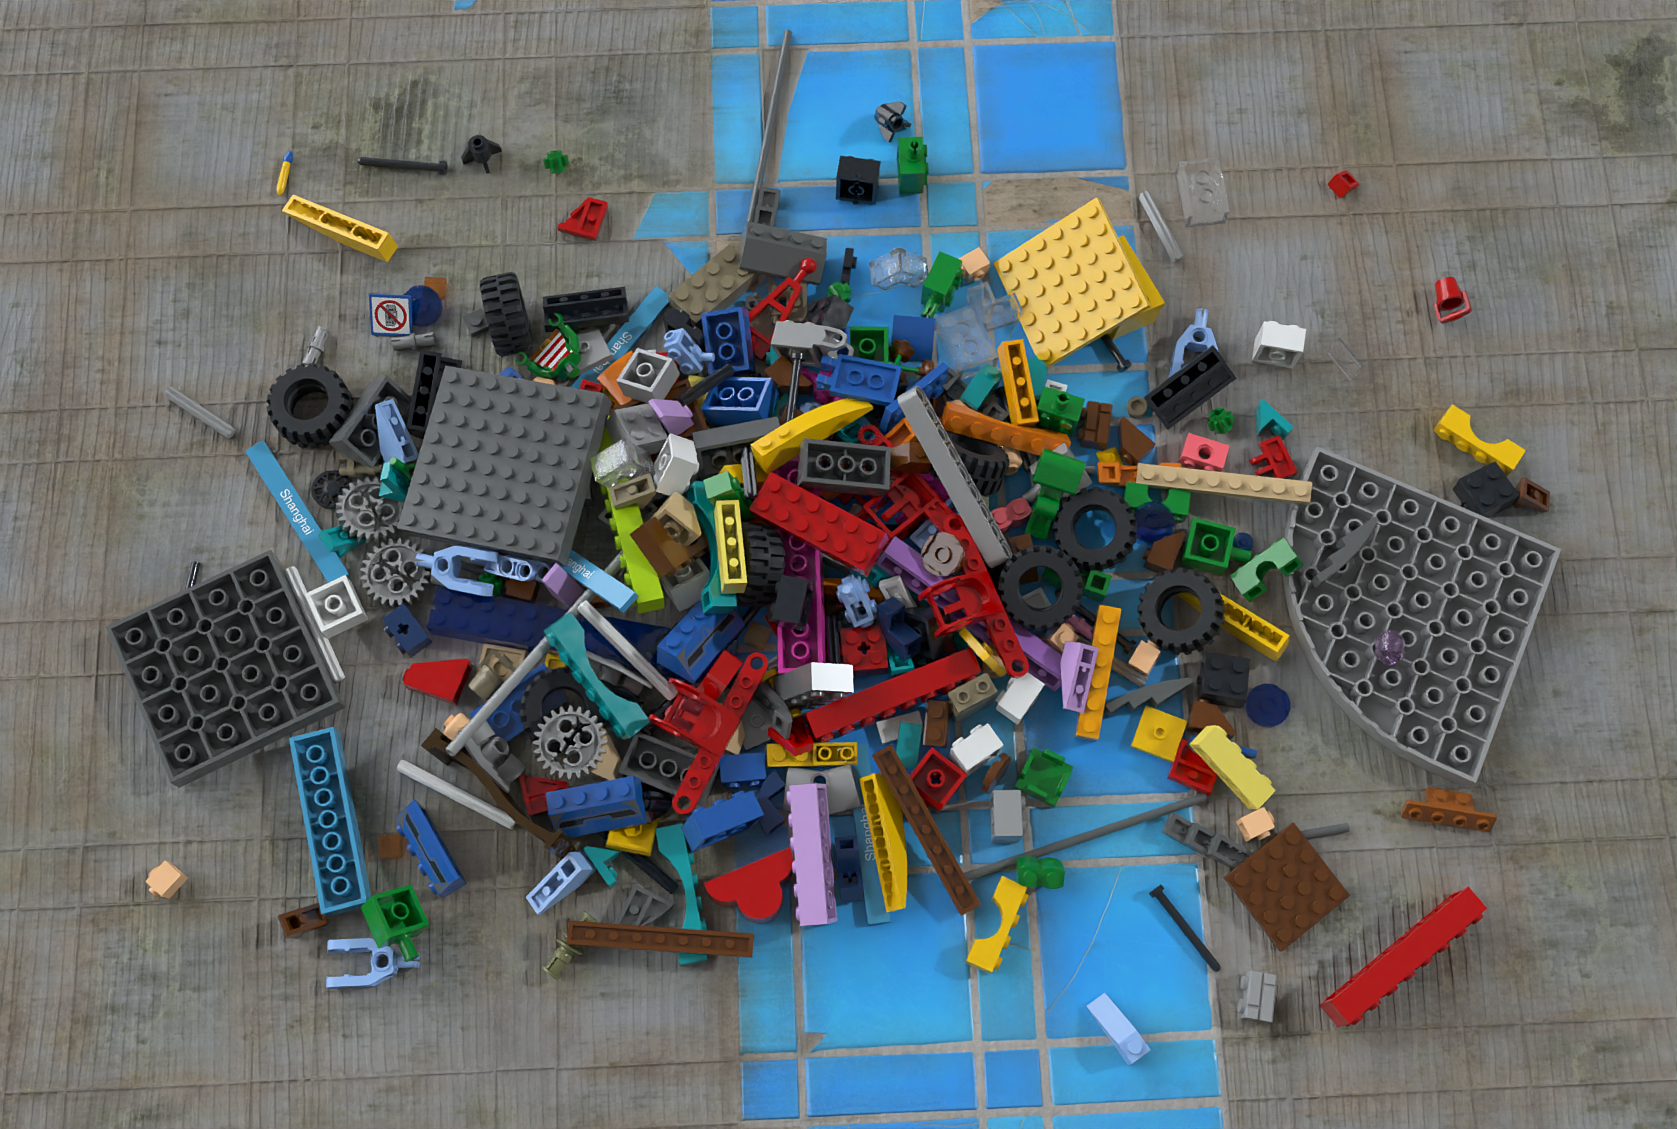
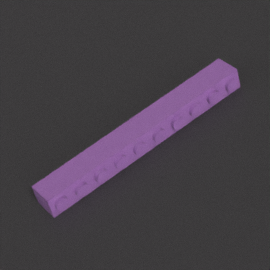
[876,536,1062,691]

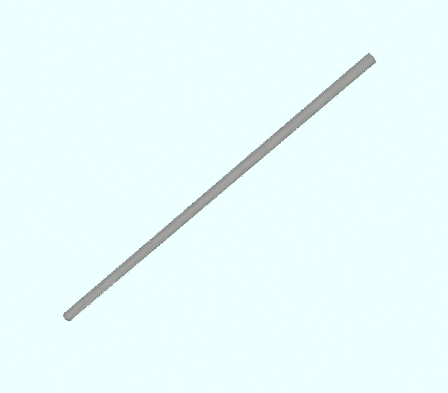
[445,469,701,756]

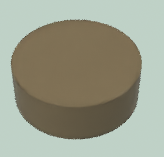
[1126,397,1148,419]

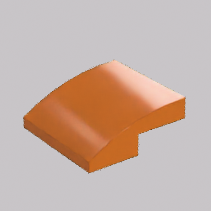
[597,351,635,406]

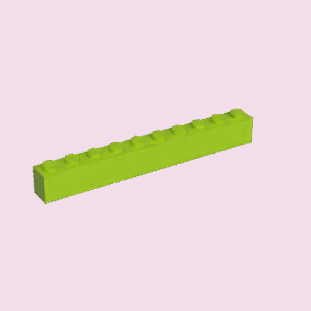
[595,415,664,614]

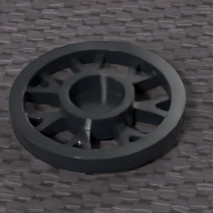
[311,470,351,509]

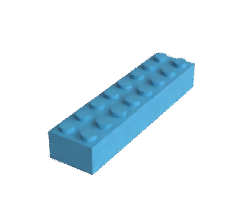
[289,727,371,917]

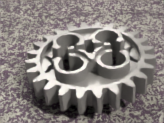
[336,477,405,543]
[360,538,432,608]
[533,706,608,780]

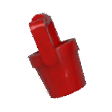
[1433,277,1472,324]

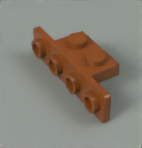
[1401,787,1497,832]

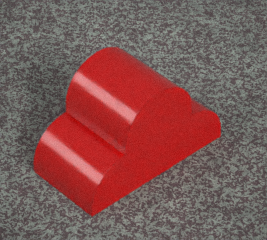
[704,847,793,924]

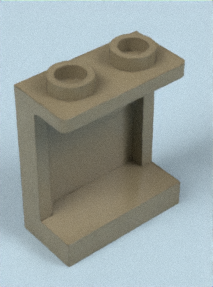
[948,673,998,724]

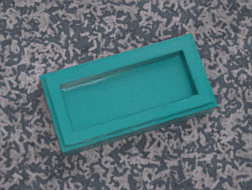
[896,722,923,769]

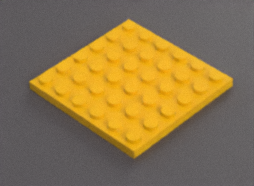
[994,197,1151,369]

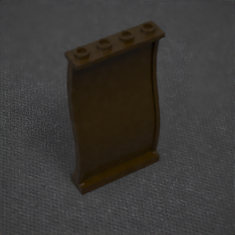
[421,728,577,860]

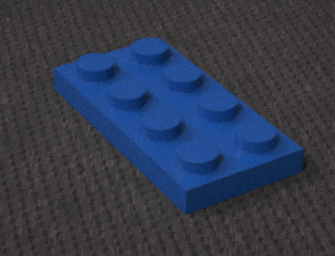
[879,362,949,436]
[469,663,569,742]

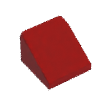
[1328,170,1359,198]

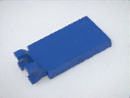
[816,354,902,406]

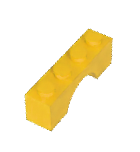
[1433,404,1526,477]
[965,876,1029,974]

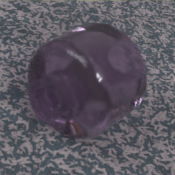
[1375,630,1405,665]

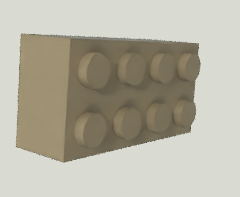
[668,244,758,330]

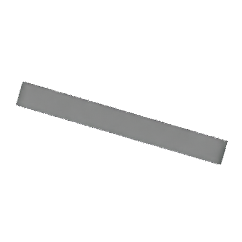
[898,386,1012,568]

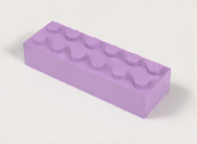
[787,783,837,926]

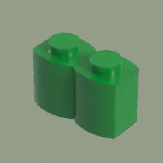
[1015,855,1065,889]

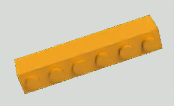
[1074,605,1121,741]

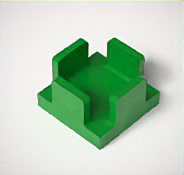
[1014,747,1073,808]

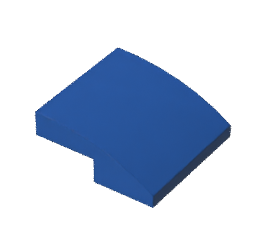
[890,315,936,361]

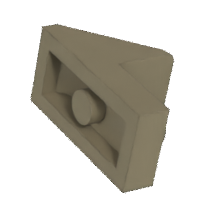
[609,473,656,510]

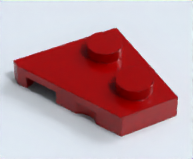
[557,197,609,241]
[768,716,814,756]
[1167,739,1217,796]
[519,774,569,817]

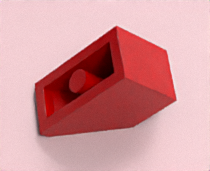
[696,649,743,701]

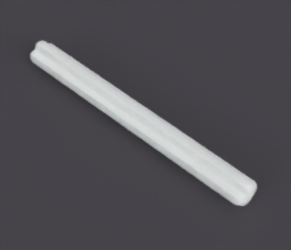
[285,566,345,683]
[577,601,678,701]
[397,760,516,829]

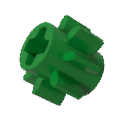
[543,150,569,173]
[827,281,852,303]
[1207,408,1234,434]
[477,572,503,599]

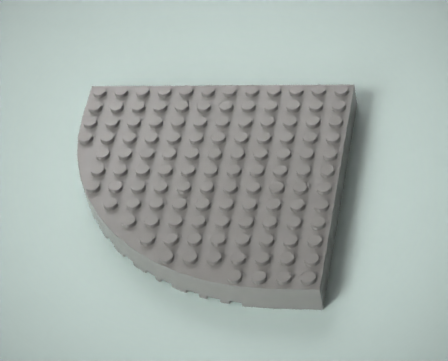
[1283,446,1561,788]

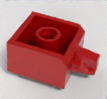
[826,625,888,677]
[909,747,968,814]

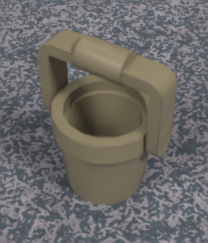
[468,650,516,700]

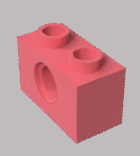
[1178,433,1230,472]

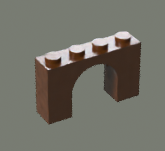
[629,499,710,578]

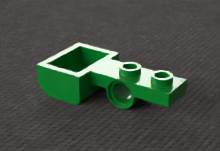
[1024,448,1085,540]

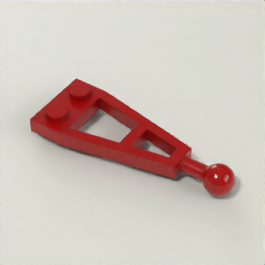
[748,258,817,361]

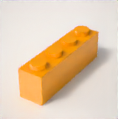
[997,339,1039,428]

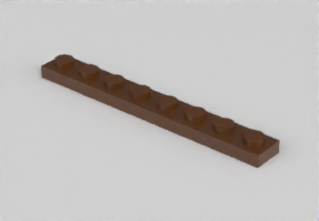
[871,744,981,916]
[566,920,754,958]

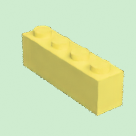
[714,500,747,594]
[1189,725,1276,810]

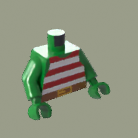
[514,313,582,380]

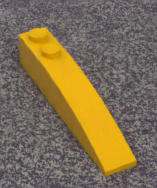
[282,195,398,263]
[750,398,873,474]
[1176,593,1290,662]
[859,773,907,913]

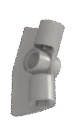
[586,651,653,696]
[456,721,525,793]
[783,764,861,814]

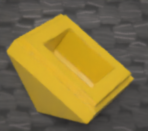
[1096,446,1123,465]

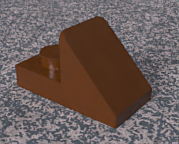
[1514,477,1550,513]
[277,903,329,939]

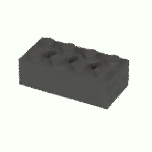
[797,438,891,497]
[774,662,853,709]

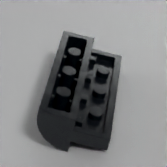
[543,286,629,332]
[1144,345,1237,430]
[406,349,462,439]

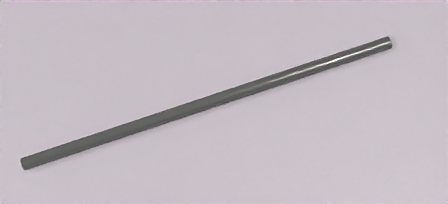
[746,30,792,223]
[964,793,1207,881]

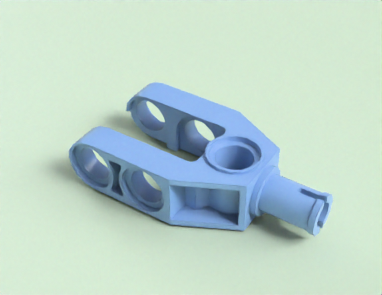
[1168,308,1218,378]
[415,545,499,596]
[470,554,554,582]
[326,938,420,989]

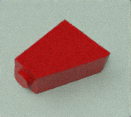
[403,659,473,706]

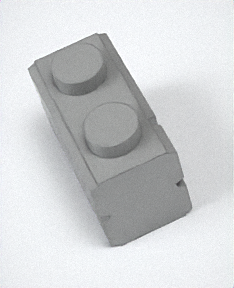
[1238,971,1277,1024]

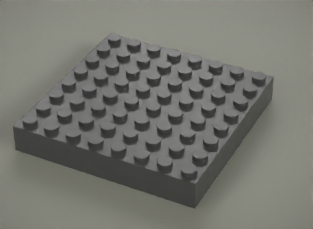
[397,366,612,567]
[106,550,345,788]

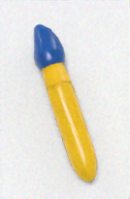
[277,150,293,196]

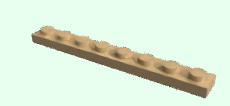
[1136,463,1312,505]

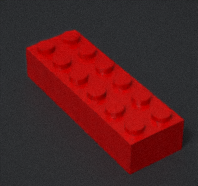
[749,472,889,577]

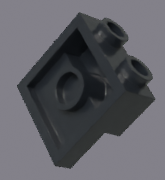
[663,307,706,353]

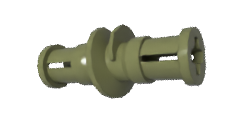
[541,911,599,980]

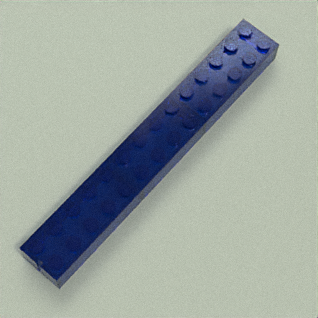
[426,586,739,689]

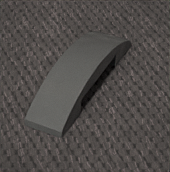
[942,367,1009,421]
[730,671,792,739]

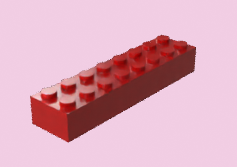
[805,647,982,743]
[1319,886,1488,1027]

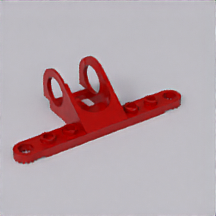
[854,424,979,552]
[918,514,1029,679]
[648,652,768,815]

